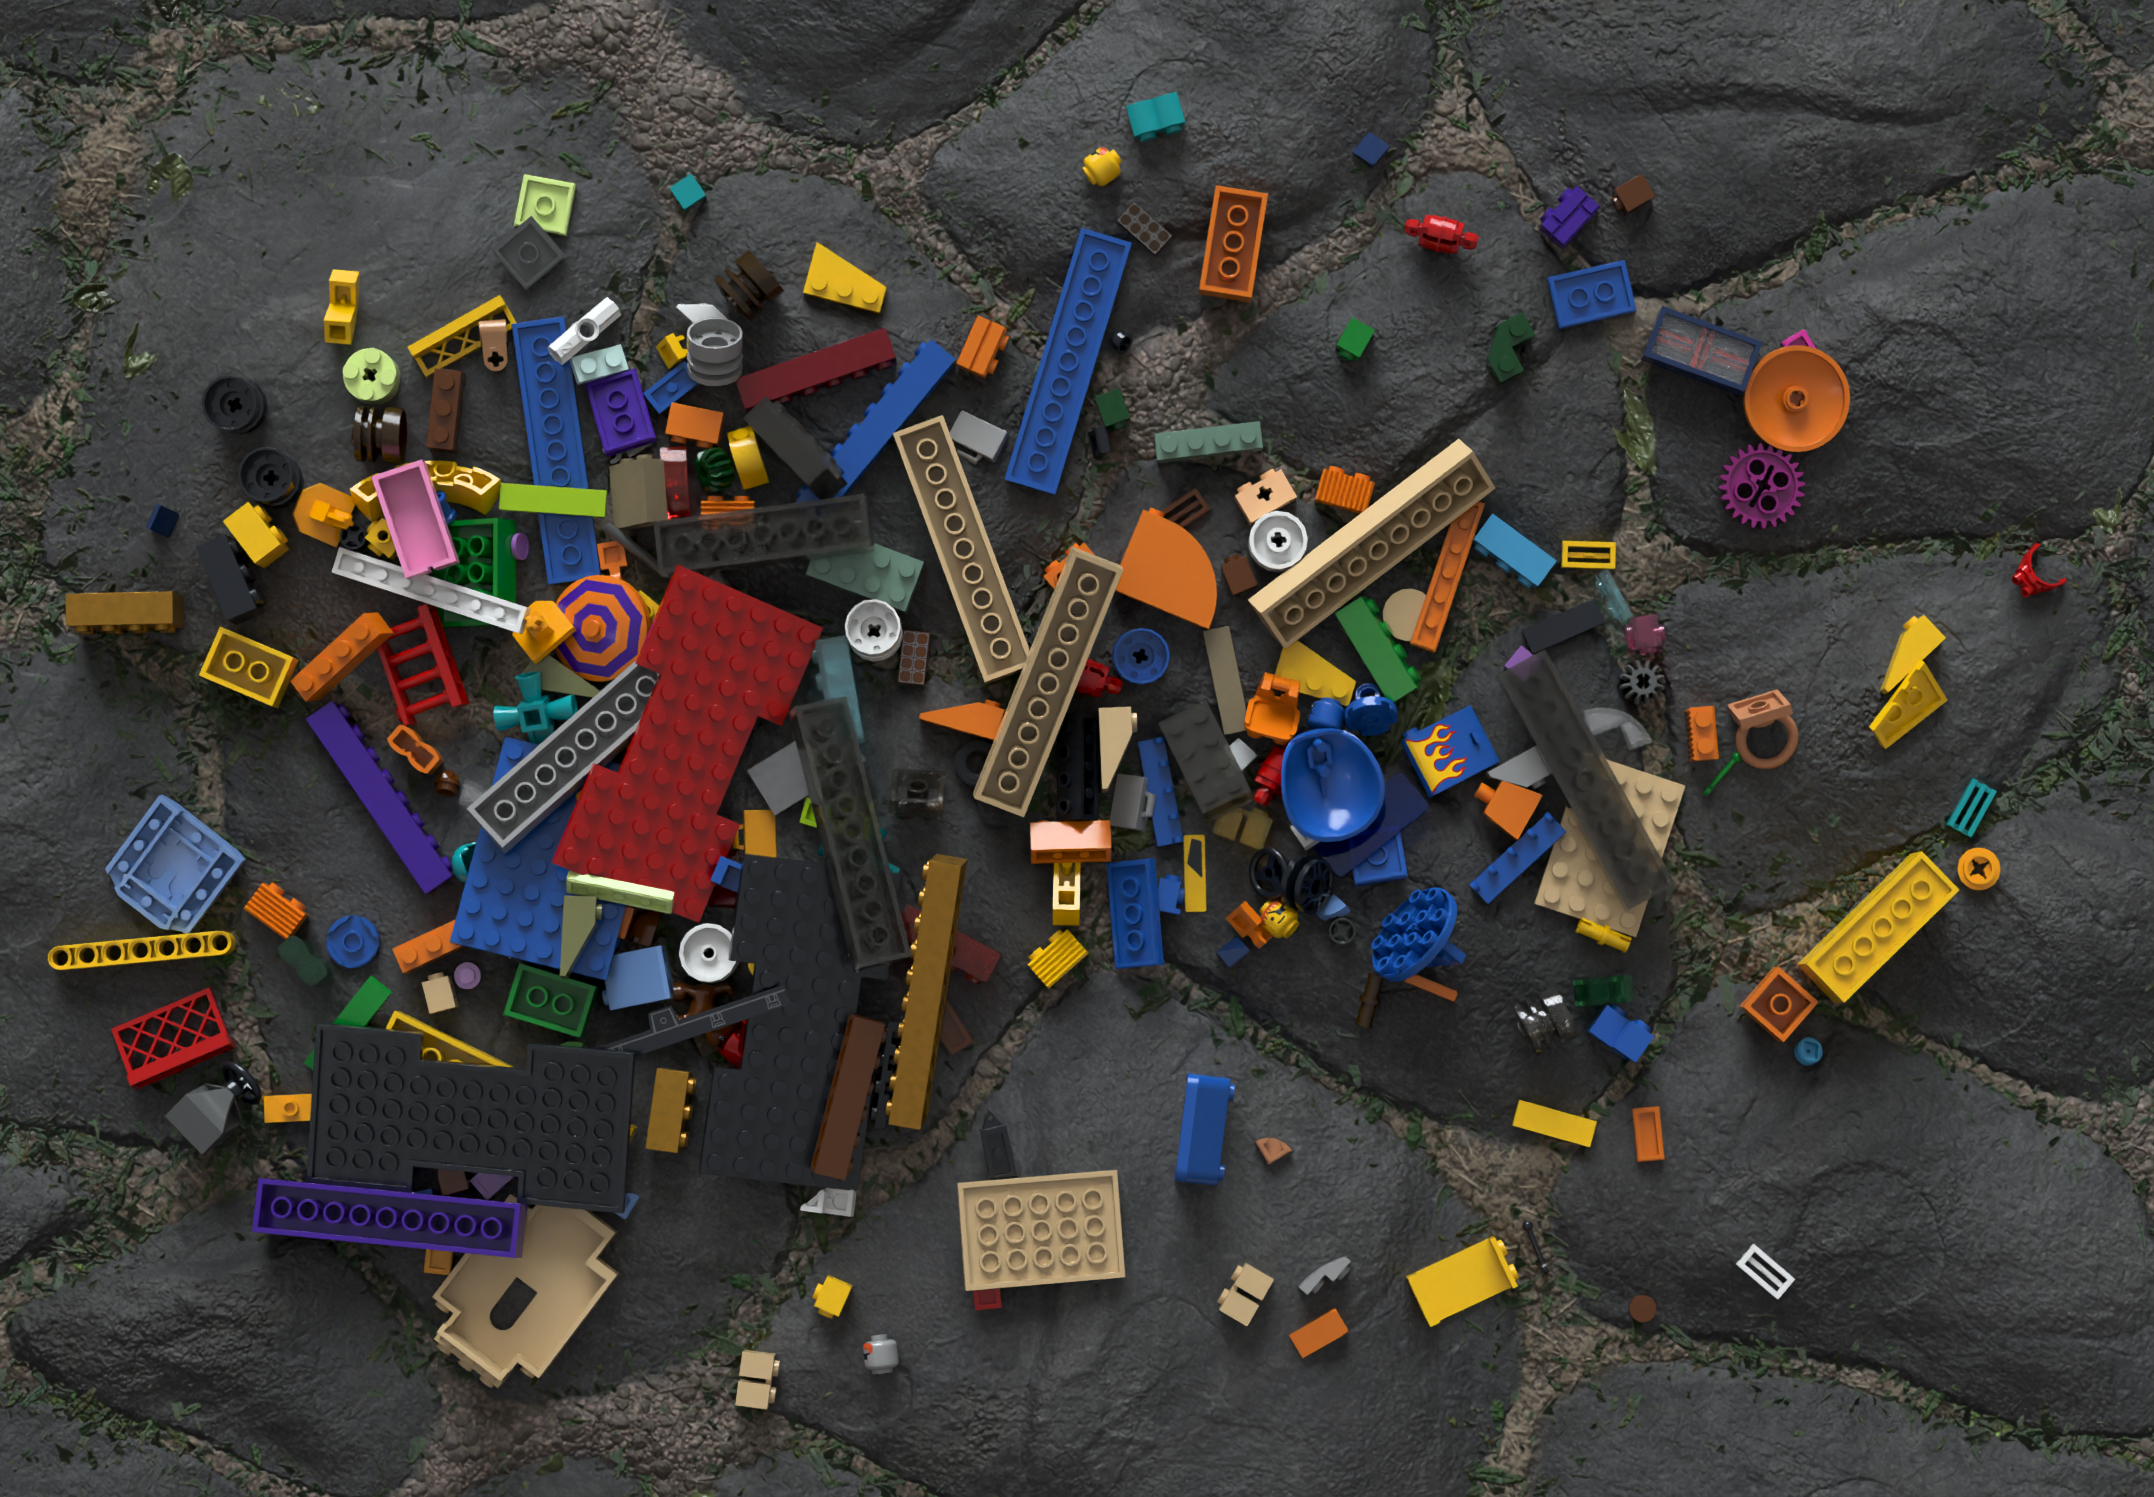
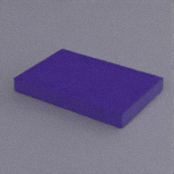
[585,368,657,457]

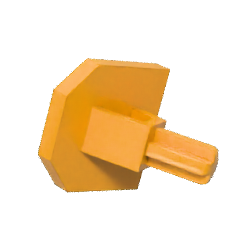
[292,483,355,548]
[512,601,576,664]

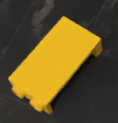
[1406,1236,1519,1327]

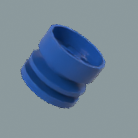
[1111,628,1170,684]

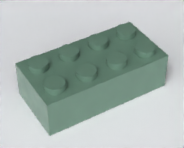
[806,525,925,614]

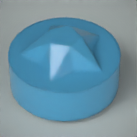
[1794,1037,1823,1066]

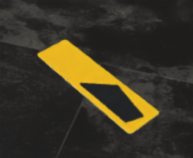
[1183,835,1207,912]

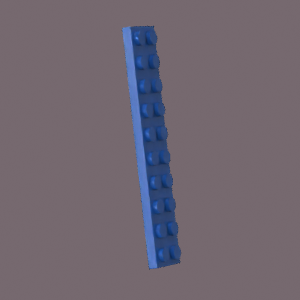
[1004,228,1132,495]
[512,316,601,586]

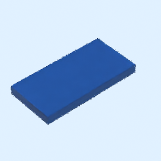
[1106,858,1164,969]

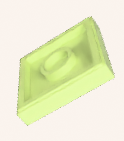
[514,174,577,237]

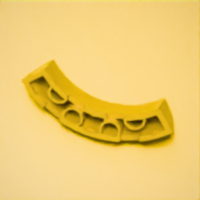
[350,460,501,522]

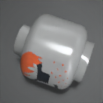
[863,1334,899,1374]

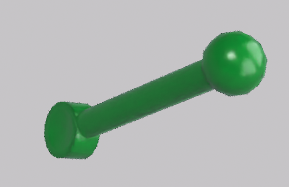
[1702,752,1742,796]

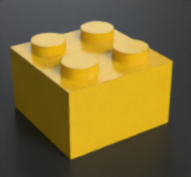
[223,502,290,569]

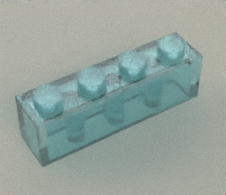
[811,635,866,748]

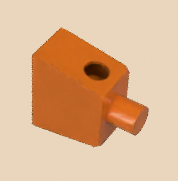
[1474,781,1543,841]

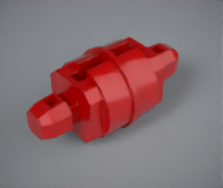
[1404,215,1479,254]
[1075,659,1123,698]
[1254,741,1290,807]

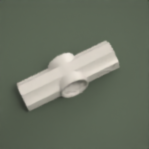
[547,297,621,365]

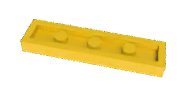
[408,295,517,378]

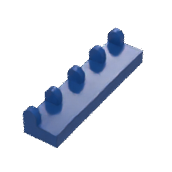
[1138,737,1184,847]
[1469,812,1567,904]

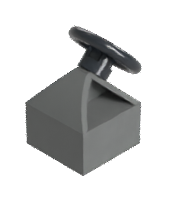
[165,1061,263,1154]

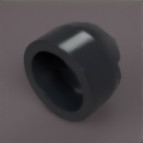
[1109,330,1133,354]

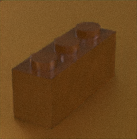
[426,368,466,454]

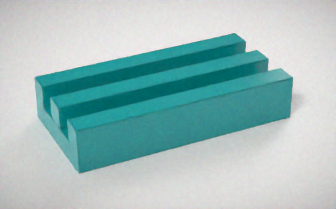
[1946,778,1997,838]

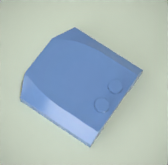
[105,795,246,934]

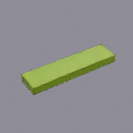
[499,483,608,518]

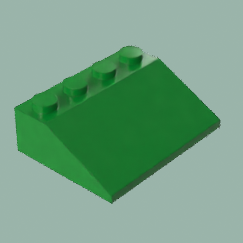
[432,518,516,628]

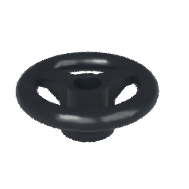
[1249,847,1289,900]

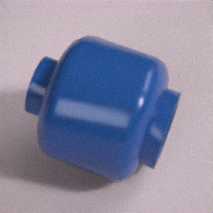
[1307,697,1345,730]

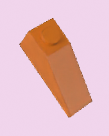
[919,700,1005,741]

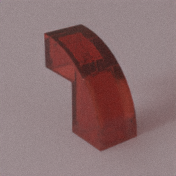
[660,446,691,522]

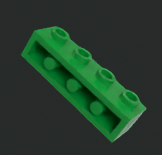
[1335,596,1421,703]

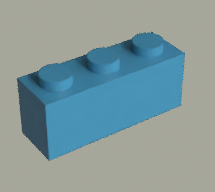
[1472,513,1557,589]

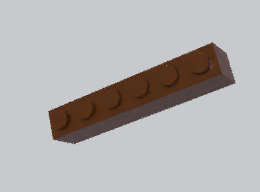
[810,1014,887,1180]

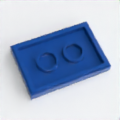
[1547,260,1637,330]

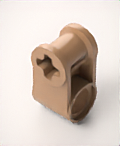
[479,319,508,371]

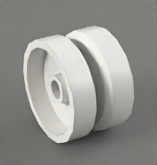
[1248,511,1308,573]
[679,923,739,984]

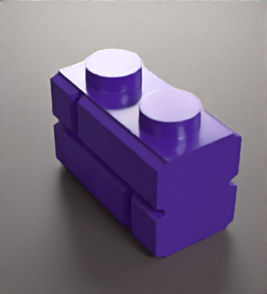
[1539,186,1600,249]

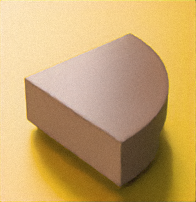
[1255,1138,1292,1164]

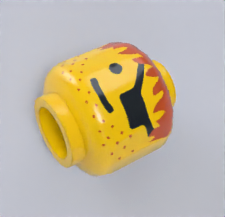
[1082,147,1122,186]
[1260,899,1300,938]

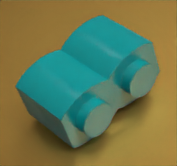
[1126,92,1185,142]

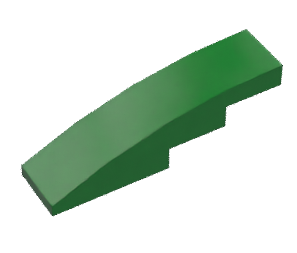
[304,976,392,1070]

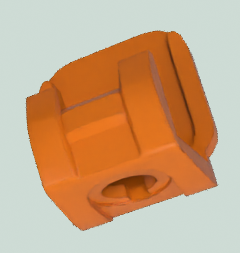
[1244,672,1301,745]

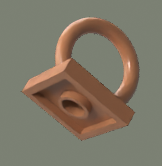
[1727,689,1798,769]

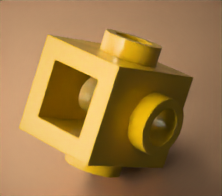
[365,518,398,560]

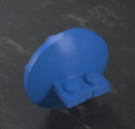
[1371,887,1466,982]

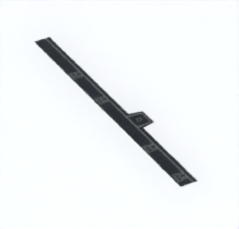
[596,985,790,1057]

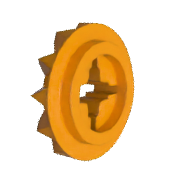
[1957,848,2000,890]

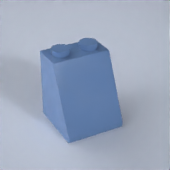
[602,945,673,1010]

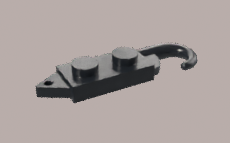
[979,1110,1017,1180]

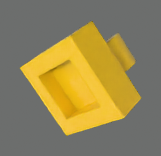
[656,333,688,369]

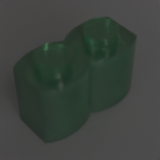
[278,935,333,987]

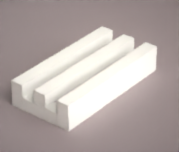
[1736,1244,1795,1299]

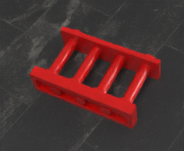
[377,604,470,726]

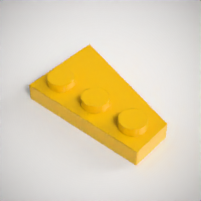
[803,242,887,314]
[1275,640,1356,707]
[1869,659,1948,749]

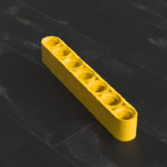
[48,931,236,970]

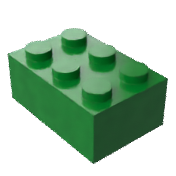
[503,963,599,1038]

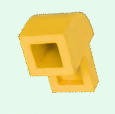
[727,425,769,490]

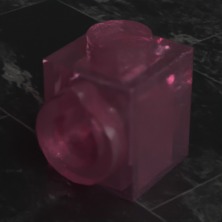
[1624,614,1665,655]

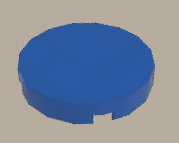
[326,915,380,968]

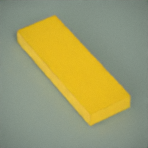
[1512,1100,1597,1147]

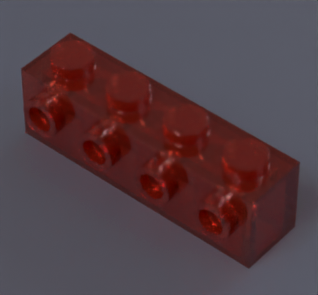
[894,904,1002,985]

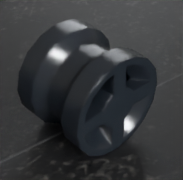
[340,523,369,551]

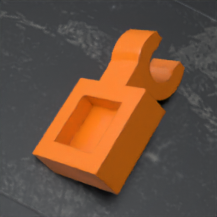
[597,541,628,580]
[1225,901,1273,949]

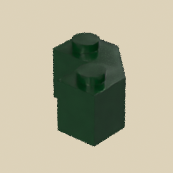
[1486,312,1535,387]

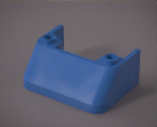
[1174,1073,1235,1186]

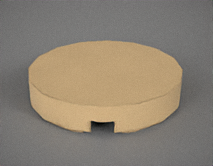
[1382,589,1426,642]

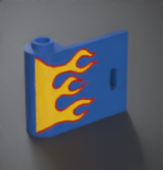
[1400,705,1500,798]

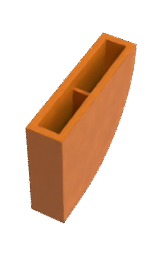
[1115,508,1217,630]

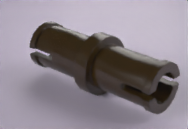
[1355,973,1384,1028]

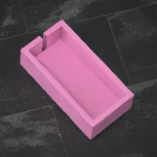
[371,460,460,580]

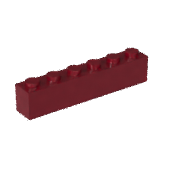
[736,328,897,414]

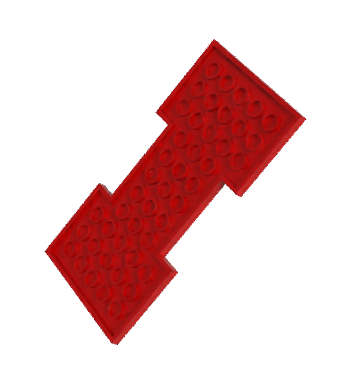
[552,565,823,923]

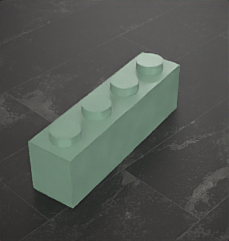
[1154,421,1263,464]

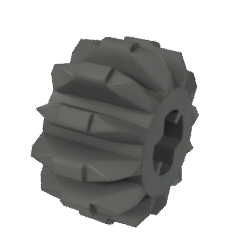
[1619,660,1665,705]

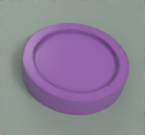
[511,533,530,560]

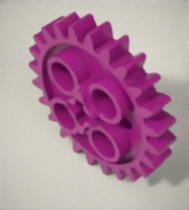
[1718,443,1805,530]

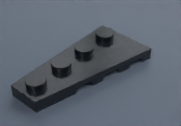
[870,1021,900,1129]

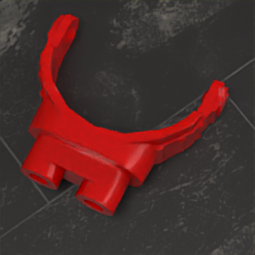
[2011,543,2067,597]

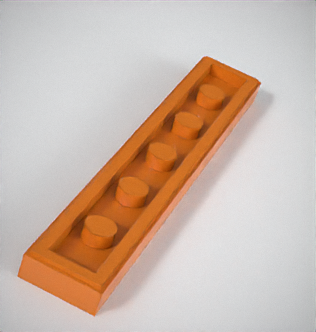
[1409,501,1485,653]

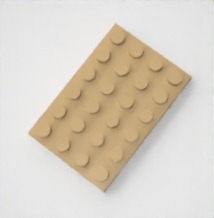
[1534,752,1685,937]
[957,1170,1125,1291]

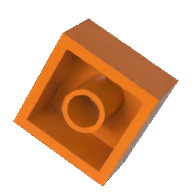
[1739,966,1818,1042]

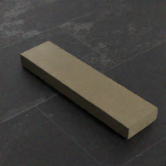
[1203,626,1246,735]

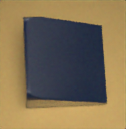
[1352,132,1390,169]
[146,504,179,537]

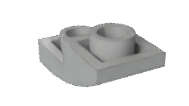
[1298,1257,1351,1295]

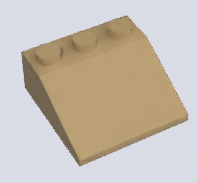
[1099,707,1137,793]

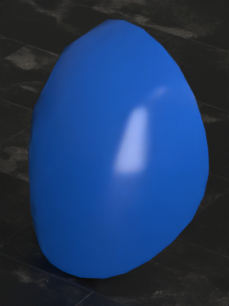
[1281,728,1385,842]

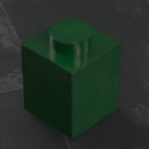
[1095,388,1130,432]

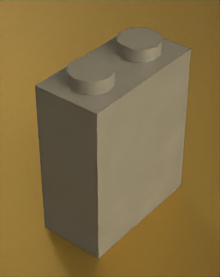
[609,454,668,530]

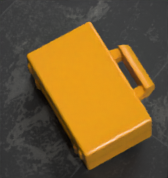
[733,810,777,857]

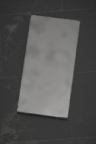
[747,715,866,816]

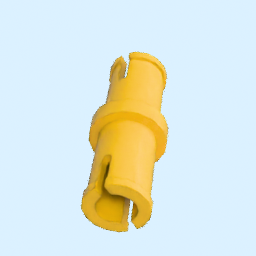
[1576,917,1632,953]

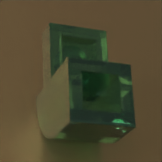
[1573,975,1635,1007]

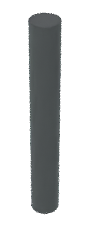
[603,522,671,579]

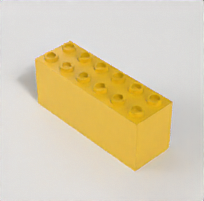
[1797,851,1959,1003]

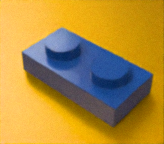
[643,361,700,415]

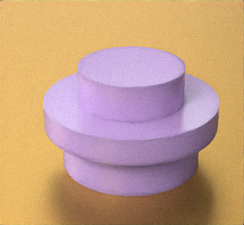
[454,962,481,989]

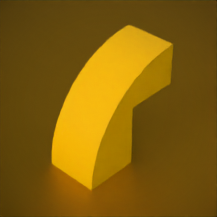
[324,269,359,345]

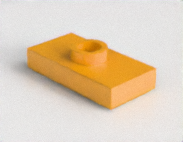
[264,1094,312,1123]

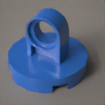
[1344,683,1398,736]

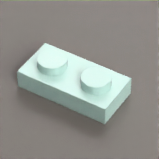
[569,344,629,385]

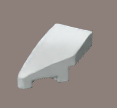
[800,1188,857,1217]

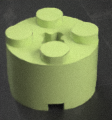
[343,348,400,405]

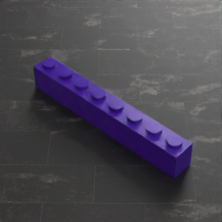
[306,701,455,895]

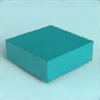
[670,174,707,211]

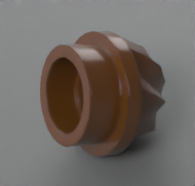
[434,770,461,797]

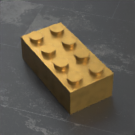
[66,591,183,635]

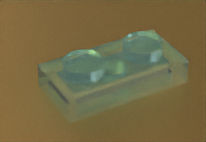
[1595,569,1633,623]

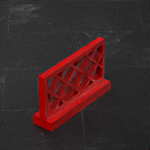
[111,987,235,1090]

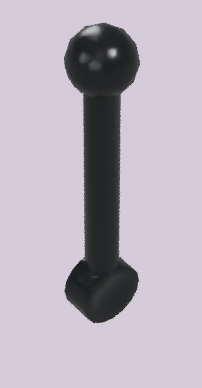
[1522,1221,1549,1274]

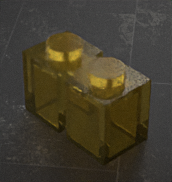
[1211,799,1273,850]

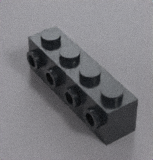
[1056,712,1099,821]

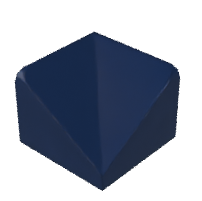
[1216,937,1250,968]

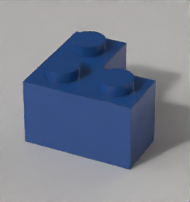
[1587,1004,1654,1063]

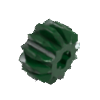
[695,447,735,493]

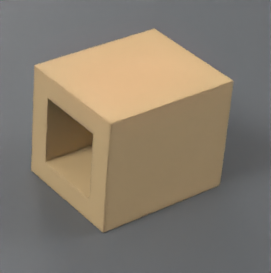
[422,972,459,1014]

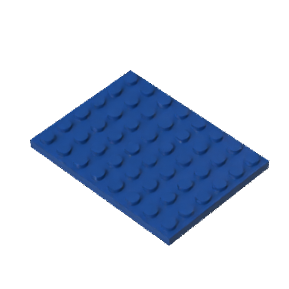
[450,736,627,981]

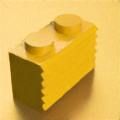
[1027,929,1089,988]

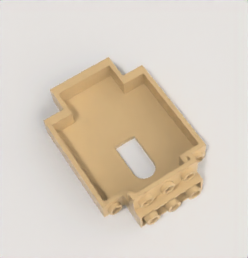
[432,1193,620,1388]

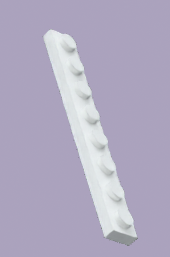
[332,547,531,634]

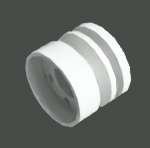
[845,599,903,662]

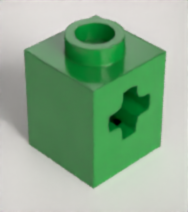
[1335,317,1375,362]

